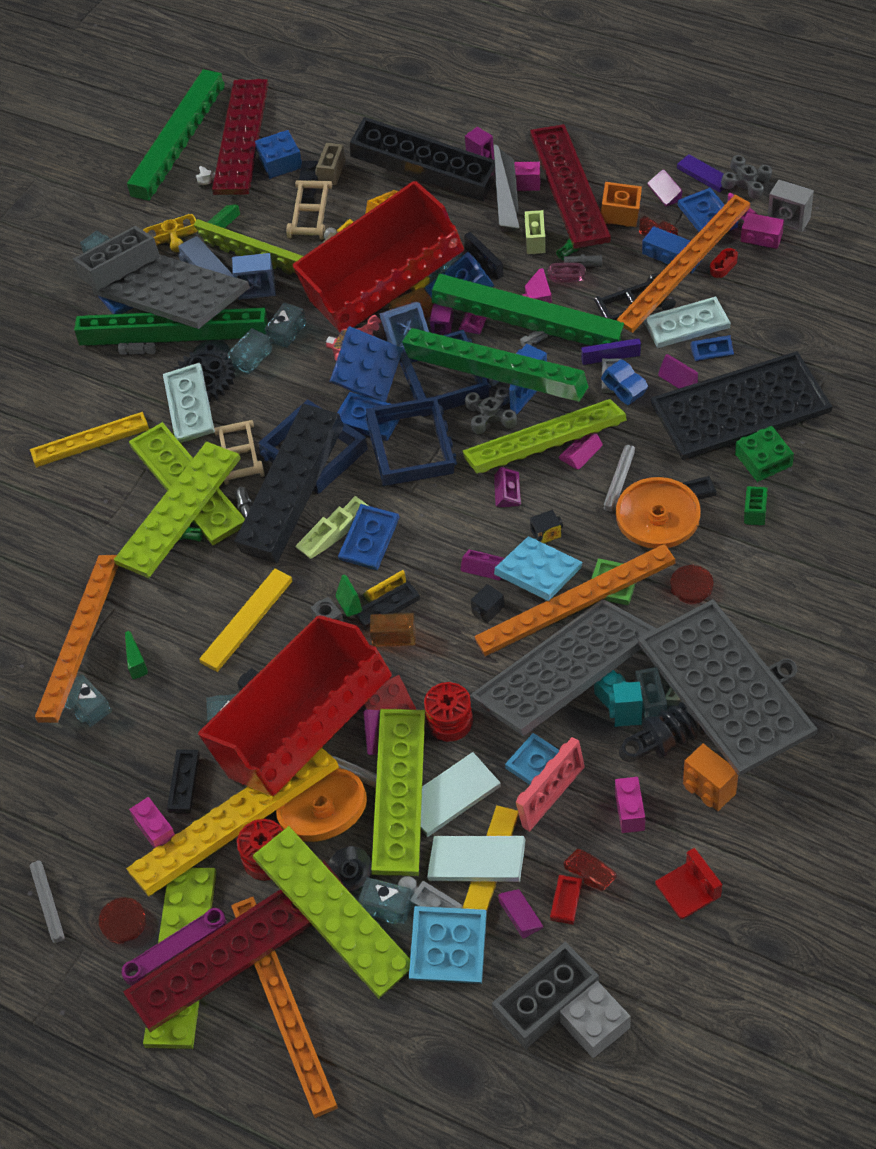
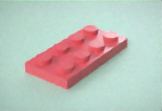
[516,737,585,832]

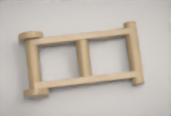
[287,180,332,239]
[214,420,265,485]

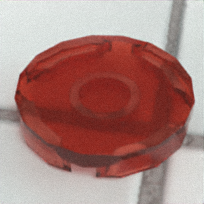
[670,565,714,604]
[99,897,146,944]

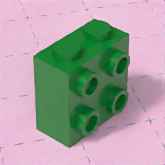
[735,426,794,482]

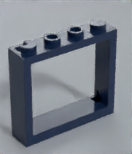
[399,330,491,417]
[366,397,457,486]
[258,399,368,494]

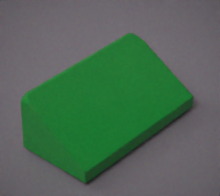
[207,204,240,228]
[336,574,362,617]

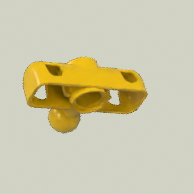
[143,214,197,253]

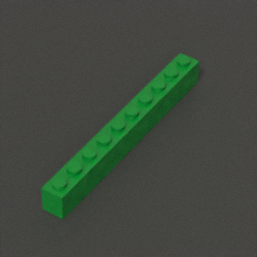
[127,69,225,201]
[431,273,624,346]
[74,308,268,346]
[402,328,588,402]

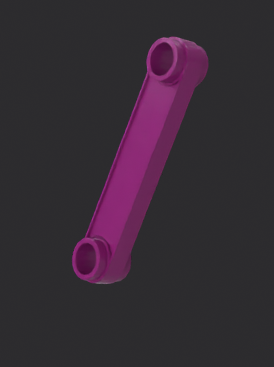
[122,908,227,986]

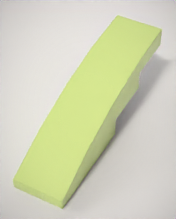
[295,496,369,559]

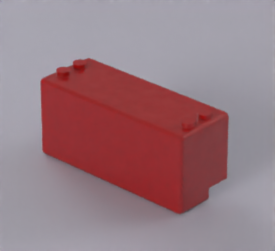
[293,181,464,333]
[198,615,392,796]

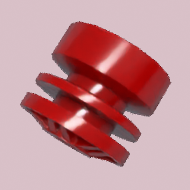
[424,682,473,742]
[237,819,283,881]

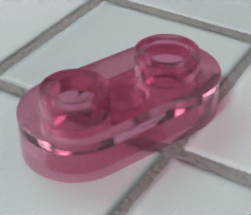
[547,263,585,282]

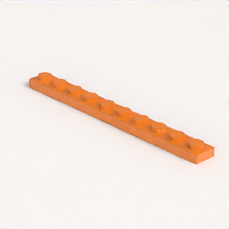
[617,195,750,333]
[475,544,676,656]
[35,555,118,723]
[231,897,338,1118]

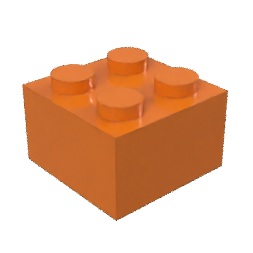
[601,182,642,227]
[683,743,738,811]

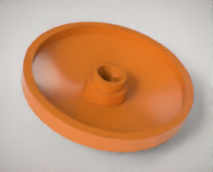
[616,477,701,549]
[276,768,367,842]

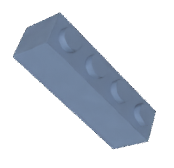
[178,236,233,277]

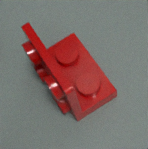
[364,675,416,710]
[655,848,722,919]

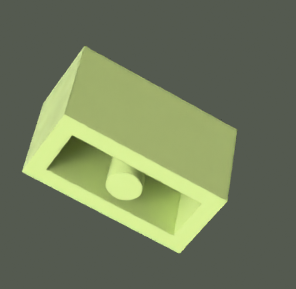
[525,210,546,254]

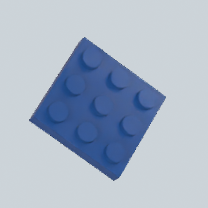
[330,326,403,402]

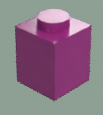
[430,304,454,335]

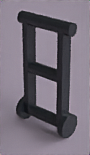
[594,273,676,321]

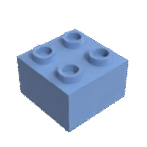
[232,253,276,300]
[379,302,429,347]

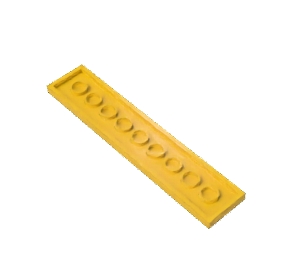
[126,748,339,897]

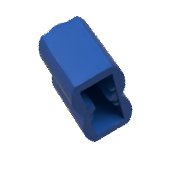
[601,359,648,405]

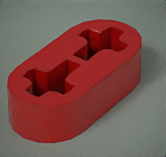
[710,248,738,278]

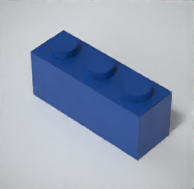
[642,226,703,273]

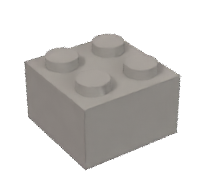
[768,180,814,232]
[560,981,631,1058]

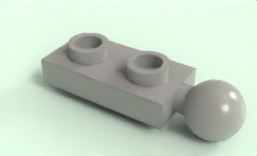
[398,876,463,908]

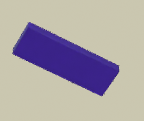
[677,154,725,193]
[581,338,641,365]

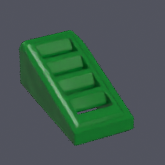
[744,486,768,525]
[125,631,148,680]

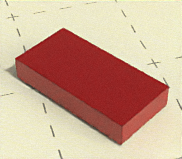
[550,875,582,925]

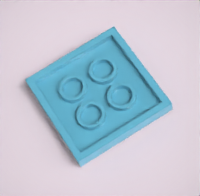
[494,536,582,601]
[409,906,487,984]

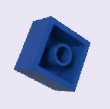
[255,130,302,179]

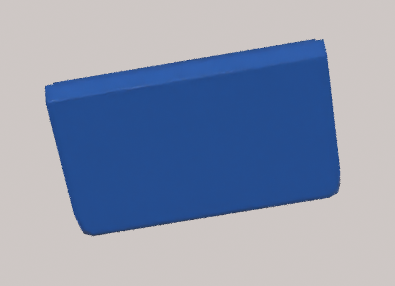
[690,335,734,361]

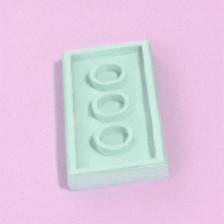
[644,297,731,348]
[163,363,215,443]
[421,752,501,837]
[427,836,526,882]

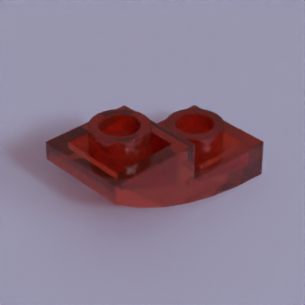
[639,215,678,236]
[563,848,617,891]

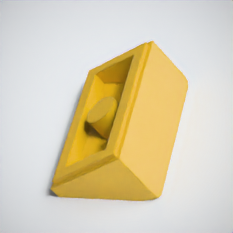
[364,570,406,603]

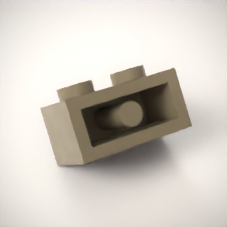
[315,143,346,185]

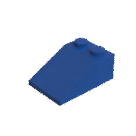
[425,252,495,298]
[509,344,547,414]

